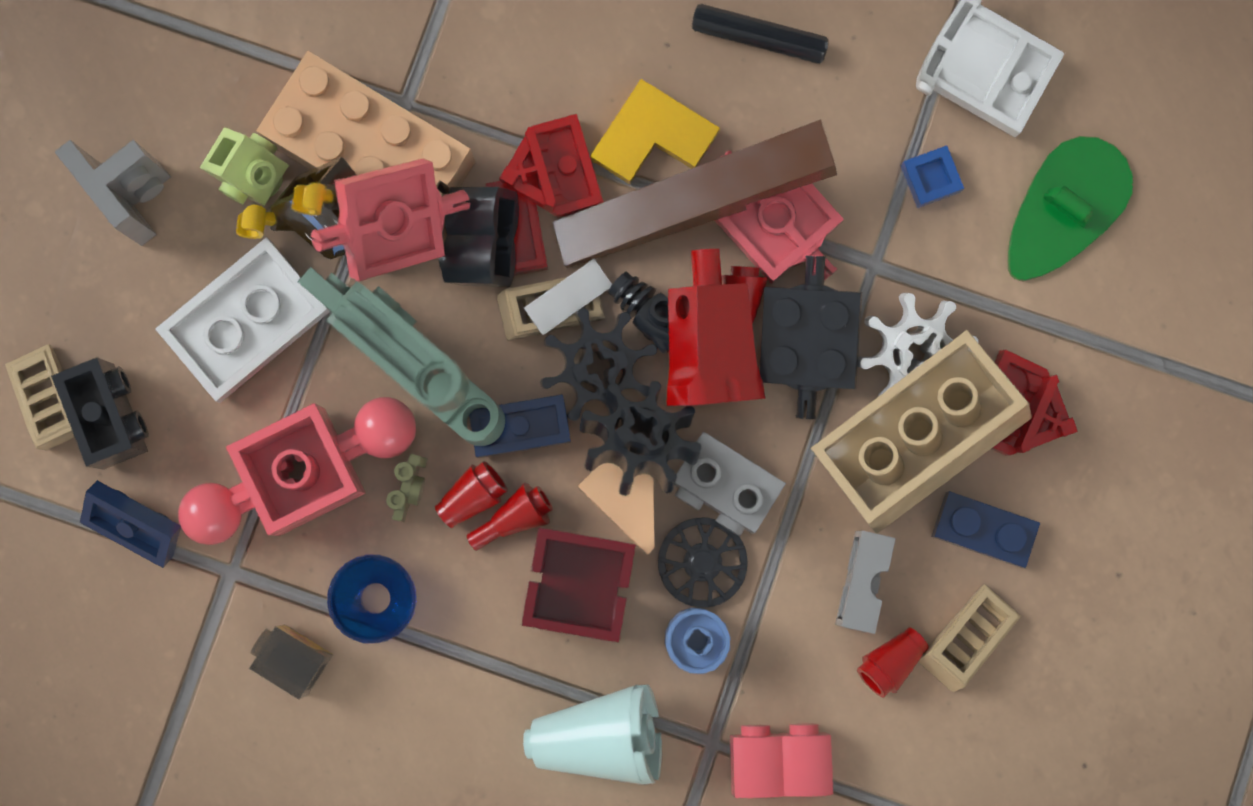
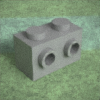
[675,431,786,536]

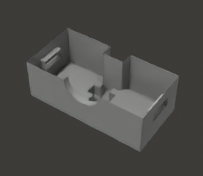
[835,531,896,634]

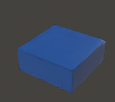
[900,145,964,209]

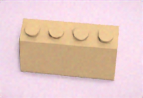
[811,330,1032,534]

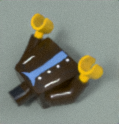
[236,157,356,260]

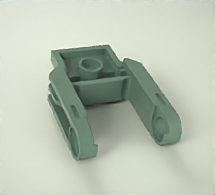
[298,267,505,446]

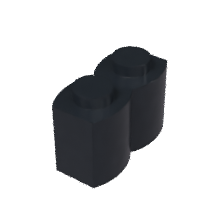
[439,187,519,287]

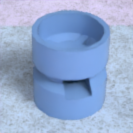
[664,608,730,674]

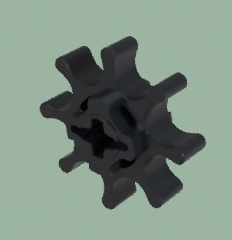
[540,308,657,421]
[579,381,702,496]

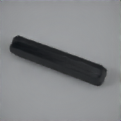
[692,4,829,63]

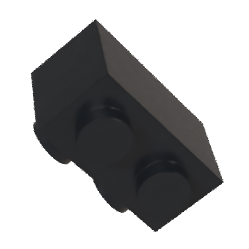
[51,357,149,470]

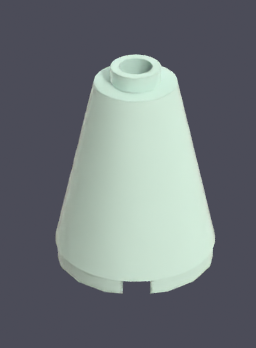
[523,685,662,785]

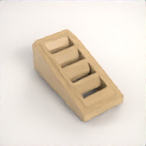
[497,277,605,341]
[5,344,74,451]
[919,584,1021,692]

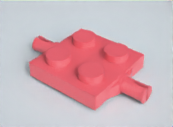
[714,150,844,284]
[311,158,470,281]

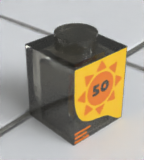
[249,624,334,700]

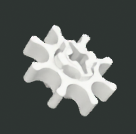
[858,293,979,397]

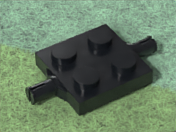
[760,255,862,419]

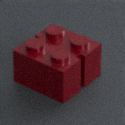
[521,528,636,643]

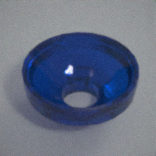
[327,555,417,644]

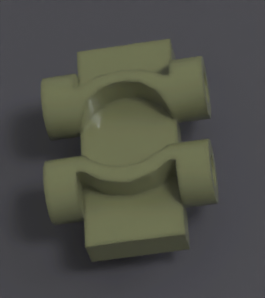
[386,454,428,522]

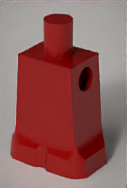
[667,248,766,406]

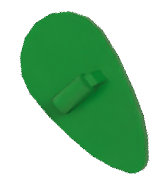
[1008,136,1133,281]

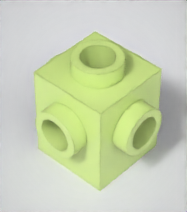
[200,127,289,206]

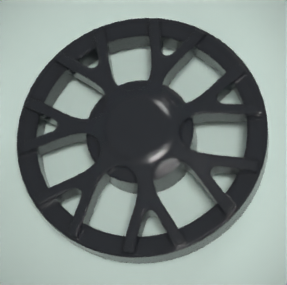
[658,517,748,608]

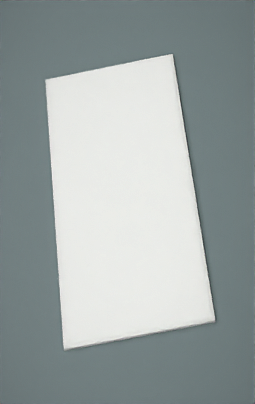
[524,259,612,335]

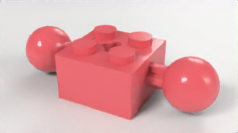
[178,397,416,545]

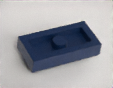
[469,394,571,458]
[80,480,181,568]
[931,491,1040,568]

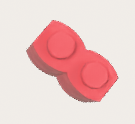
[730,723,833,798]

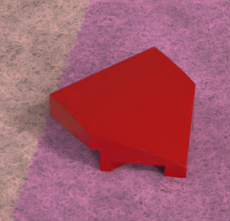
[499,114,603,218]
[991,349,1078,456]

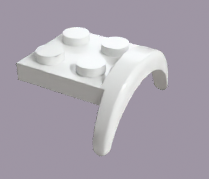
[916,0,1065,137]

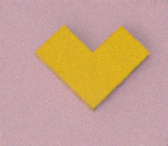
[590,79,720,184]

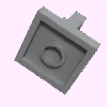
[55,140,171,246]

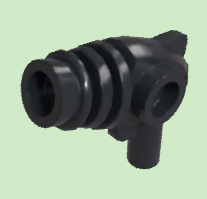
[608,271,669,354]

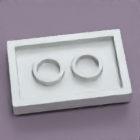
[155,237,330,403]

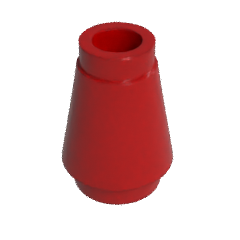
[434,461,508,528]
[857,627,929,698]

